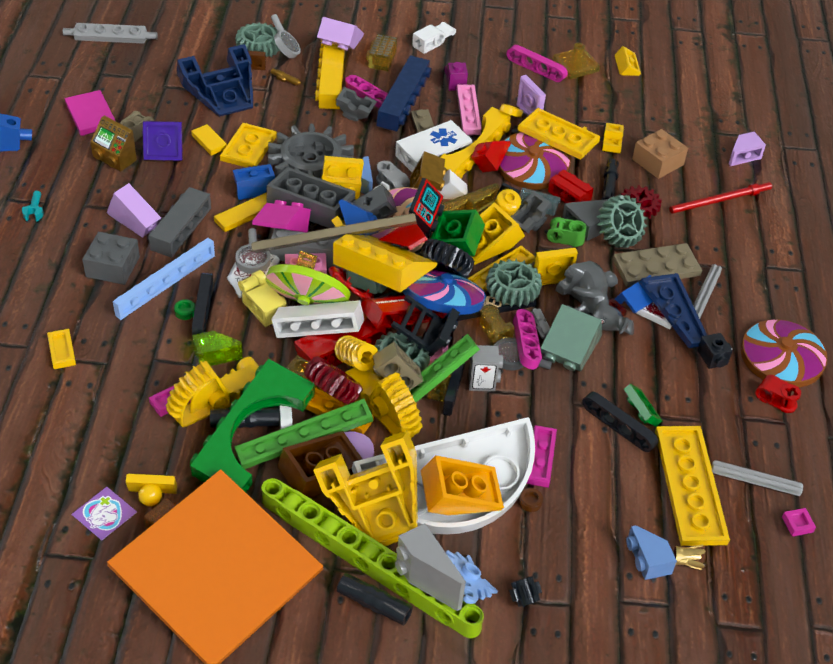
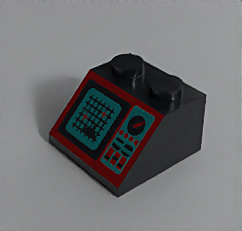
[409,177,445,239]

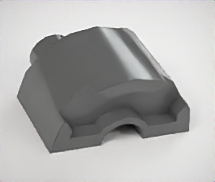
[336,87,377,121]
[510,191,552,233]

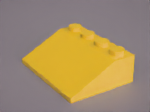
[333,234,437,292]

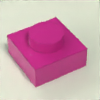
[782,508,816,537]

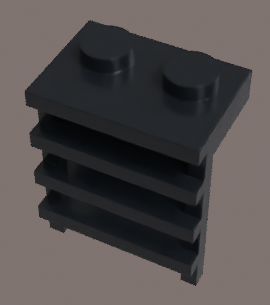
[391,295,460,357]

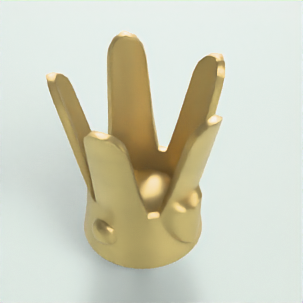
[674,545,705,570]

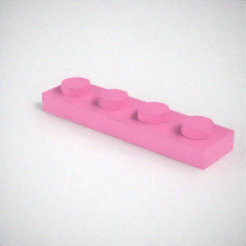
[457,85,482,136]

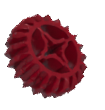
[304,356,363,405]

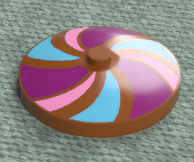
[498,132,571,190]
[741,319,828,388]

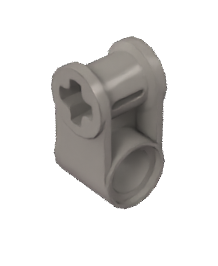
[376,161,410,190]

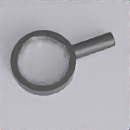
[494,338,552,371]

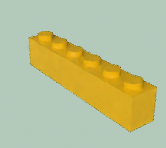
[315,41,345,109]

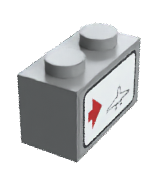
[468,345,503,391]

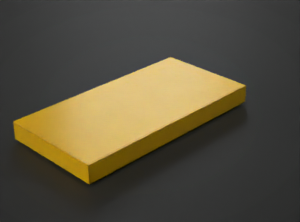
[518,108,600,160]

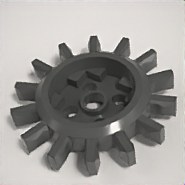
[268,124,354,178]

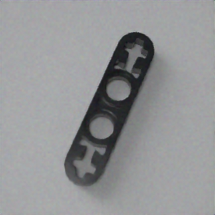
[192,273,213,338]
[582,391,658,452]

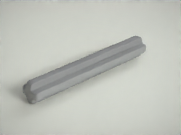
[693,264,722,319]
[711,460,803,496]

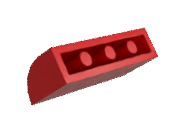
[361,295,447,329]
[294,312,386,368]

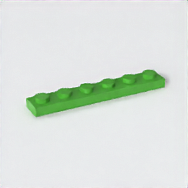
[235,399,373,469]

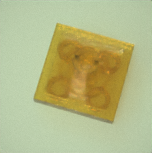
[553,43,600,79]

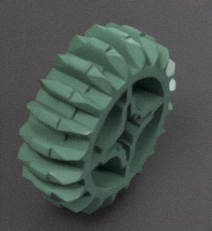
[235,22,280,57]
[597,195,648,248]
[486,258,542,308]
[375,331,430,372]

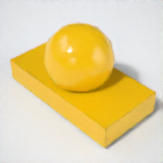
[126,474,178,507]

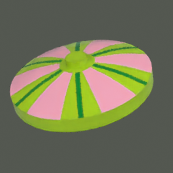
[266,264,350,305]

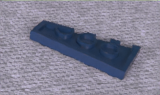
[639,273,707,348]

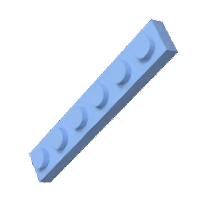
[113,238,215,320]

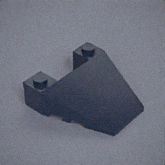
[176,44,253,117]

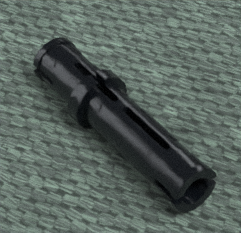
[601,159,619,200]

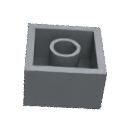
[82,232,140,285]

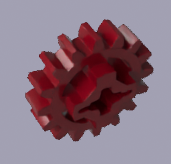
[621,185,662,219]

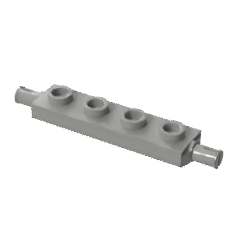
[63,23,158,43]

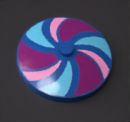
[403,270,486,315]

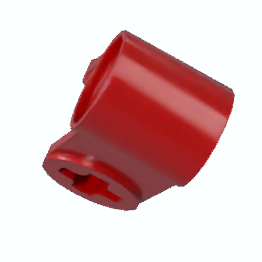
[755,375,802,413]

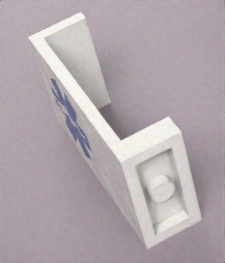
[395,120,473,172]

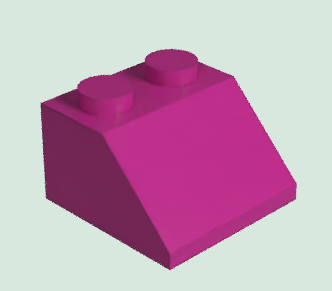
[252,200,311,233]

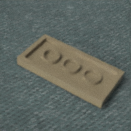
[612,243,702,287]

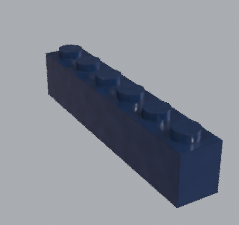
[376,55,432,131]

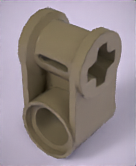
[120,111,154,142]

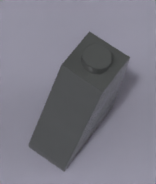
[562,199,625,241]

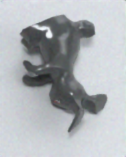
[556,261,634,335]

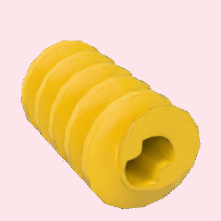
[335,335,378,371]

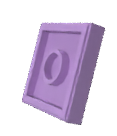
[517,75,546,116]

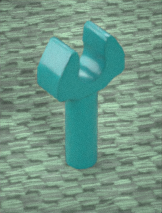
[22,191,44,221]

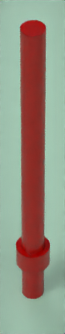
[669,182,772,214]

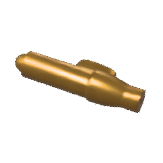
[271,68,301,86]

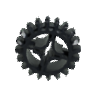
[420,239,474,278]

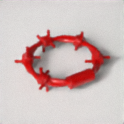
[329,266,374,303]

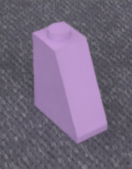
[107,183,161,238]

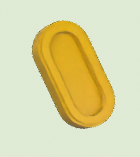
[500,103,523,118]

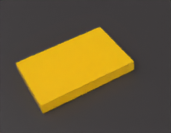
[220,123,277,168]

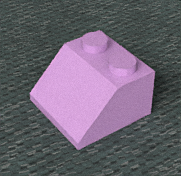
[317,17,364,51]

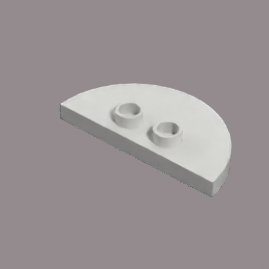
[352,417,535,534]

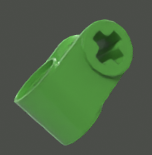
[547,217,586,247]

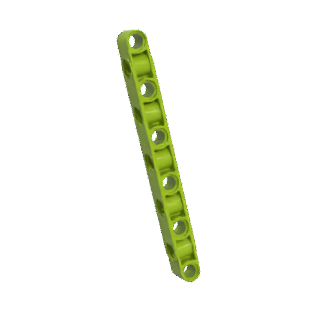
[261,478,484,638]

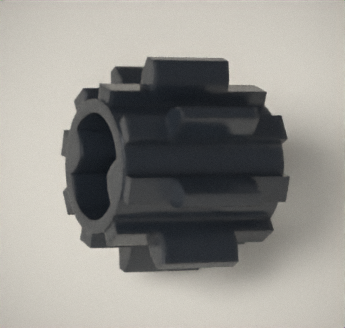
[509,576,542,607]

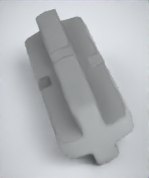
[531,308,550,339]

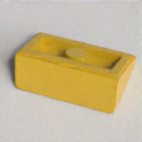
[615,46,641,76]

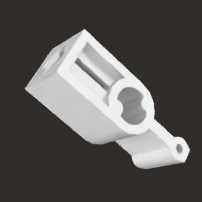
[412,22,456,54]

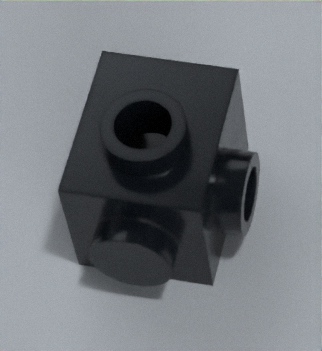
[697,333,732,369]

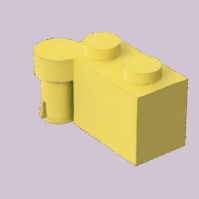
[238,270,288,327]

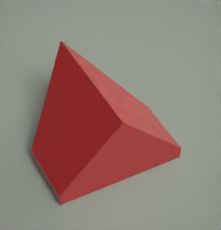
[378,224,428,250]

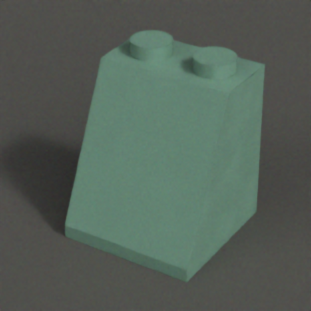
[541,304,602,372]

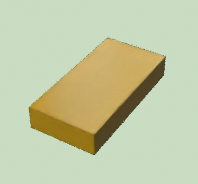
[191,124,227,156]
[47,329,76,369]

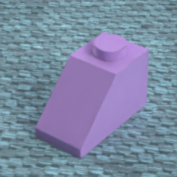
[729,132,766,166]

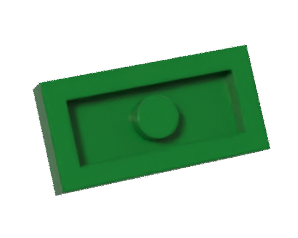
[624,384,662,427]

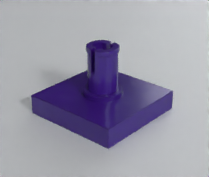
[143,121,183,160]

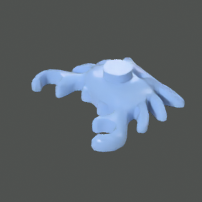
[446,550,498,604]

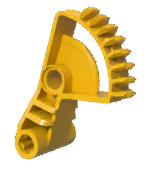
[165,357,259,427]
[346,367,423,438]

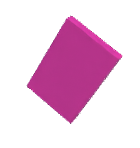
[65,90,116,135]

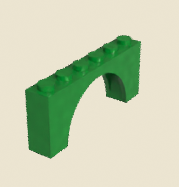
[190,359,315,493]

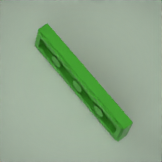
[410,334,480,402]

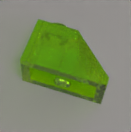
[192,331,243,366]

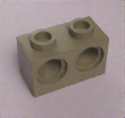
[373,342,423,391]

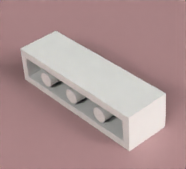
[272,300,364,338]

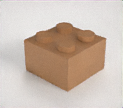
[632,129,688,179]

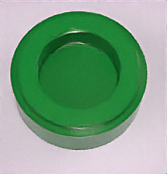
[174,300,195,320]

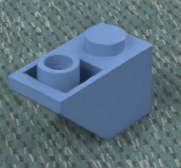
[626,525,677,580]

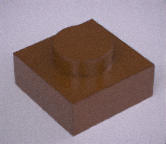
[248,51,266,70]

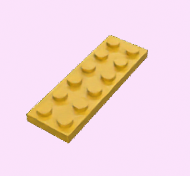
[655,426,730,546]

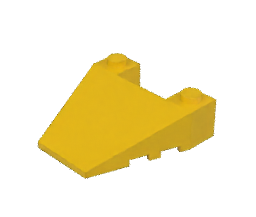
[313,430,418,546]

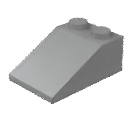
[395,524,466,611]

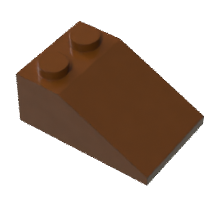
[277,431,362,498]

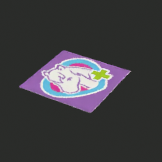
[71,487,137,540]

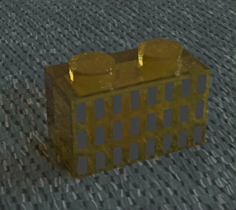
[366,34,397,71]

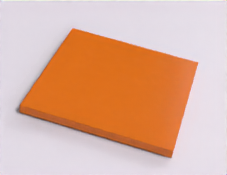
[107,469,324,664]

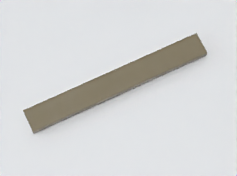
[251,213,417,253]

